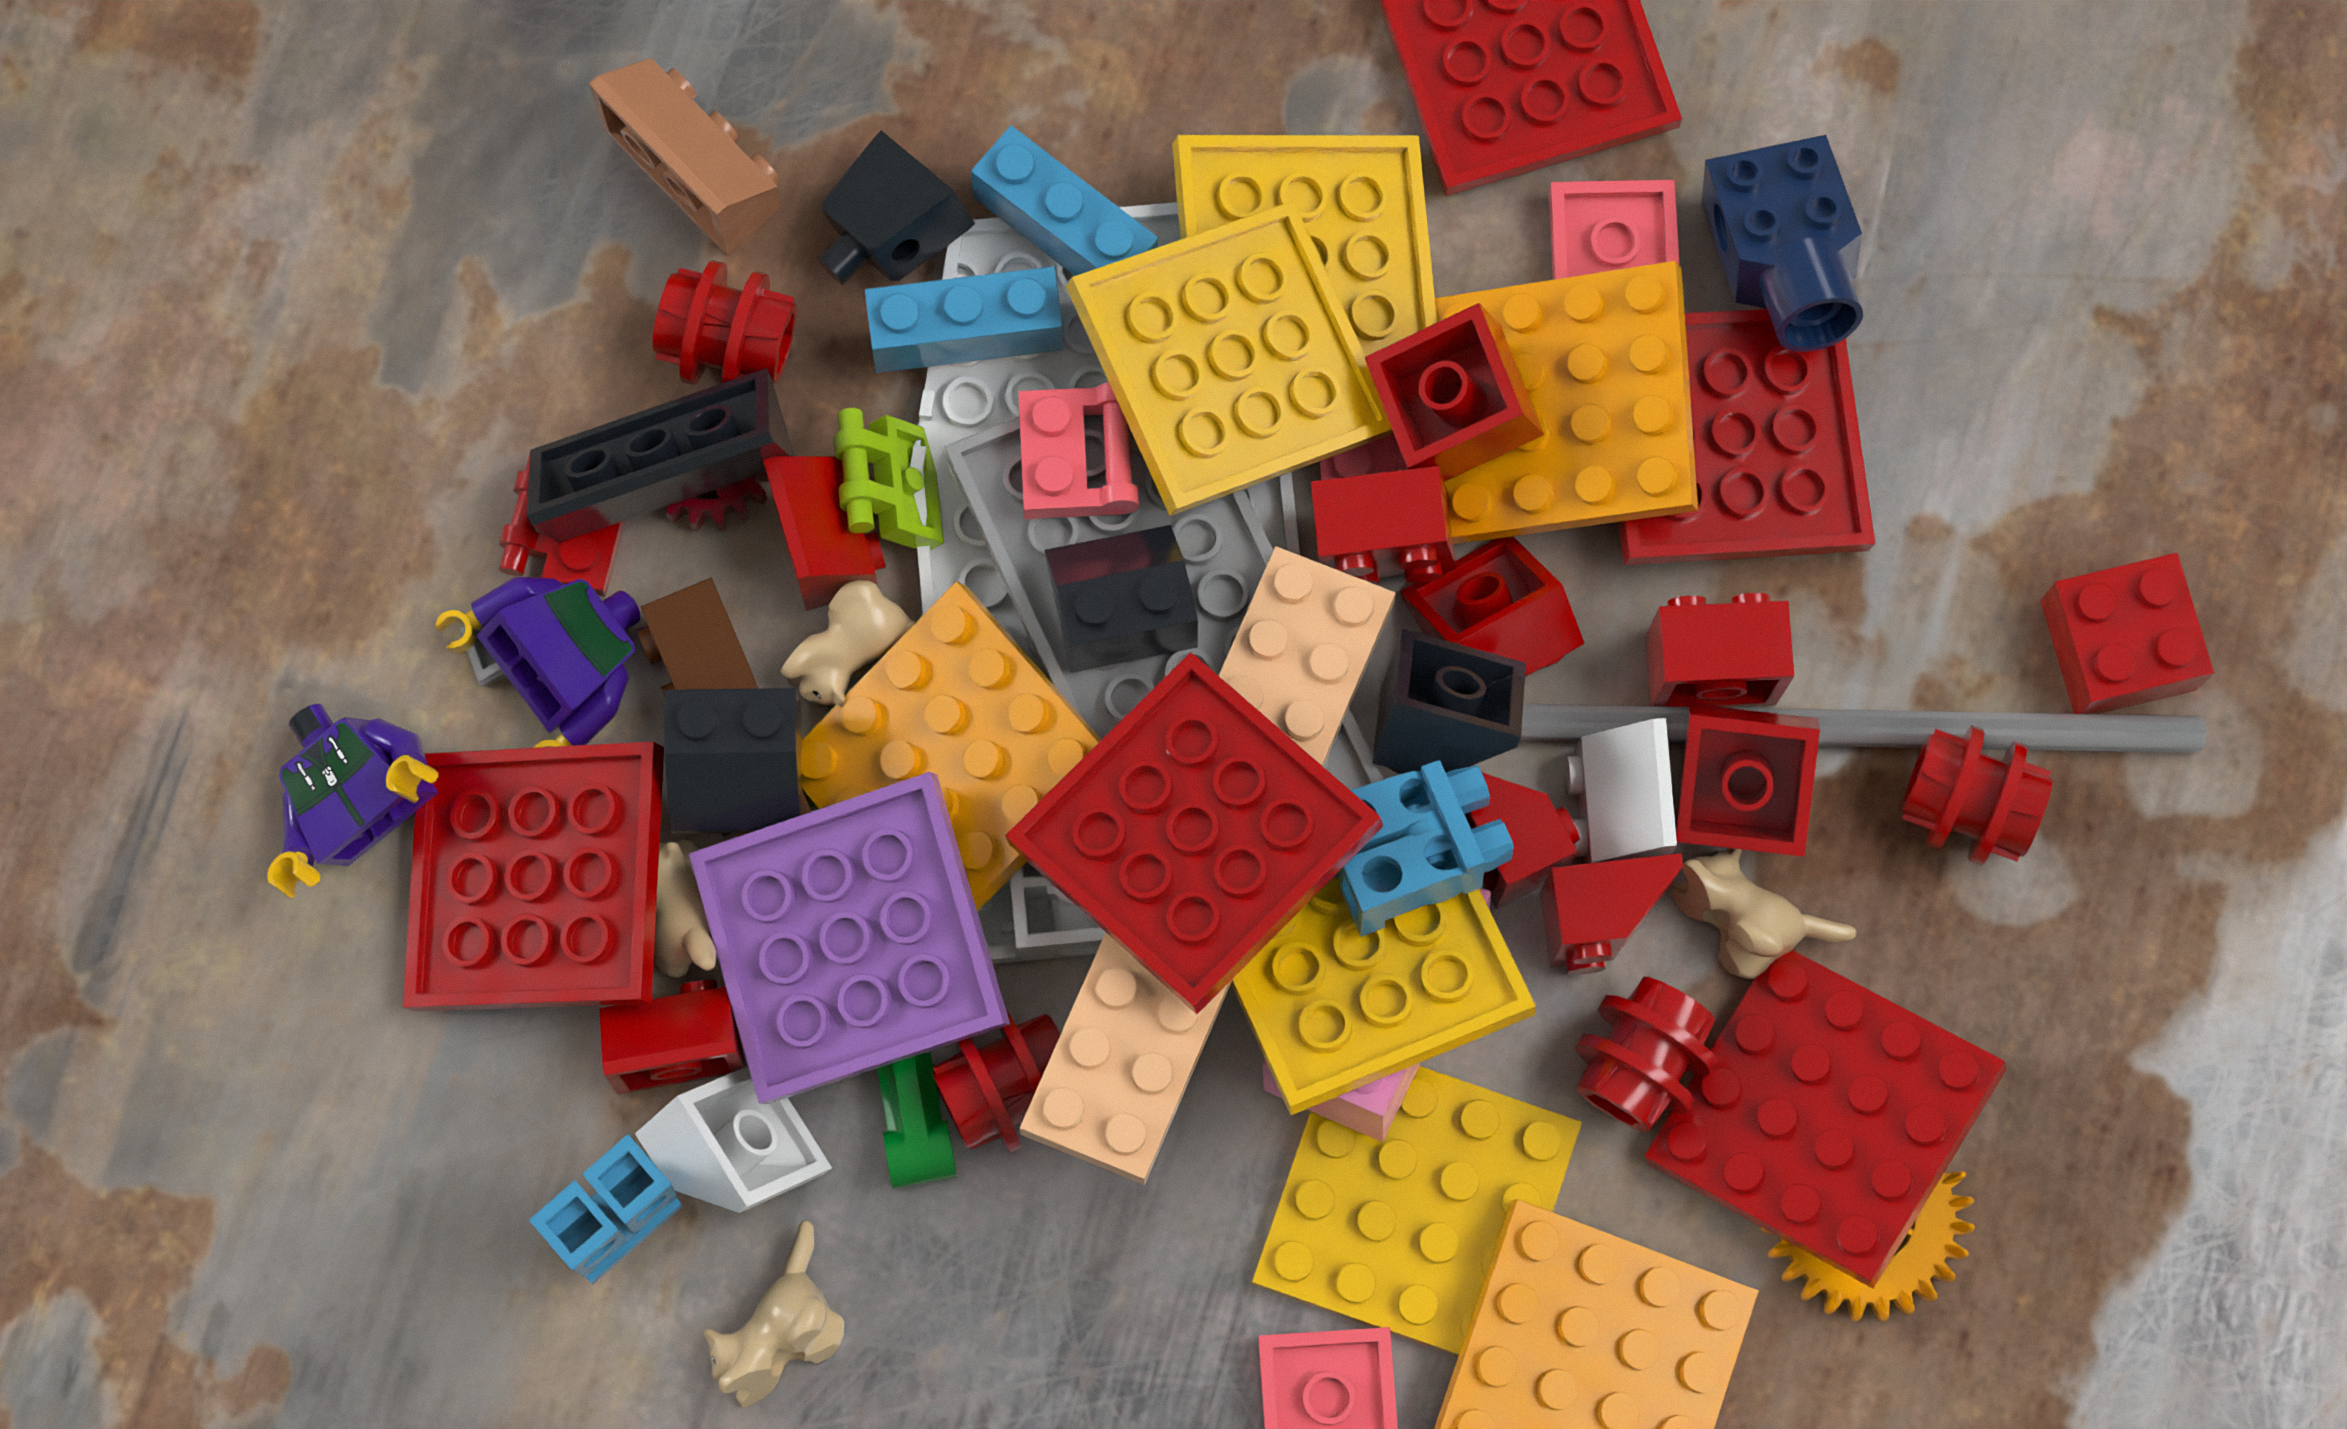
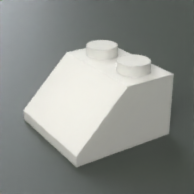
[1565,718,1677,864]

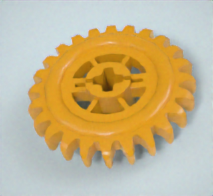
[1760,1171,1975,1322]

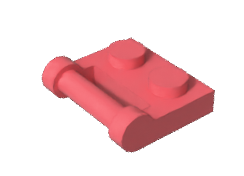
[1018,382,1140,519]

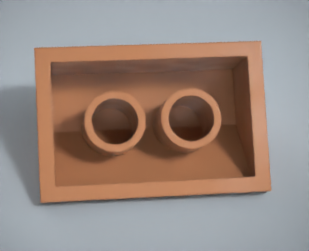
[589,58,782,256]

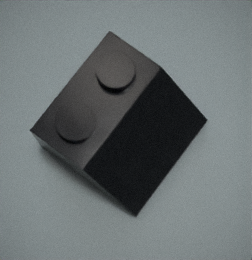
[1044,525,1198,673]
[1372,628,1526,774]
[665,688,801,834]

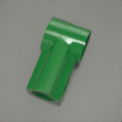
[877,1052,957,1189]

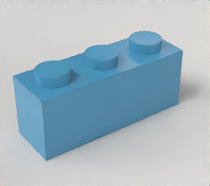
[971,125,1158,276]
[865,266,1064,373]

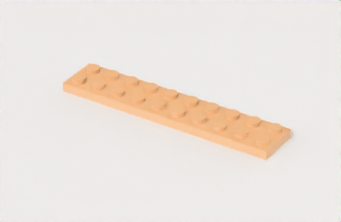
[1020,546,1396,1185]

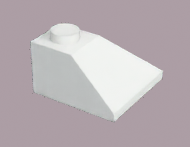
[635,1066,832,1213]

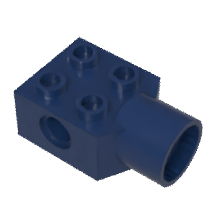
[1701,135,1863,352]

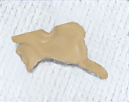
[780,580,916,707]
[654,839,717,978]
[1669,848,1857,979]
[704,1220,845,1407]

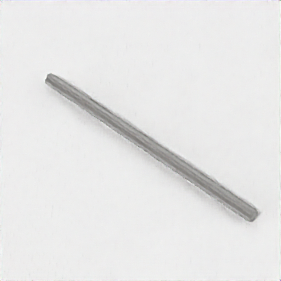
[1520,704,2207,753]

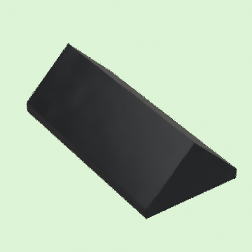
[527,368,795,543]

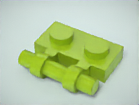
[833,408,944,551]

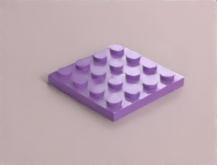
[689,772,1010,1104]

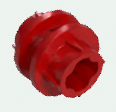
[652,260,797,385]
[1900,725,2053,866]
[1574,977,1717,1133]
[931,1010,1061,1154]

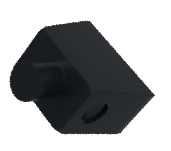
[817,130,975,285]

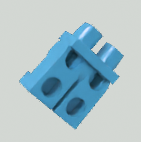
[1334,760,1514,937]
[529,1134,683,1285]

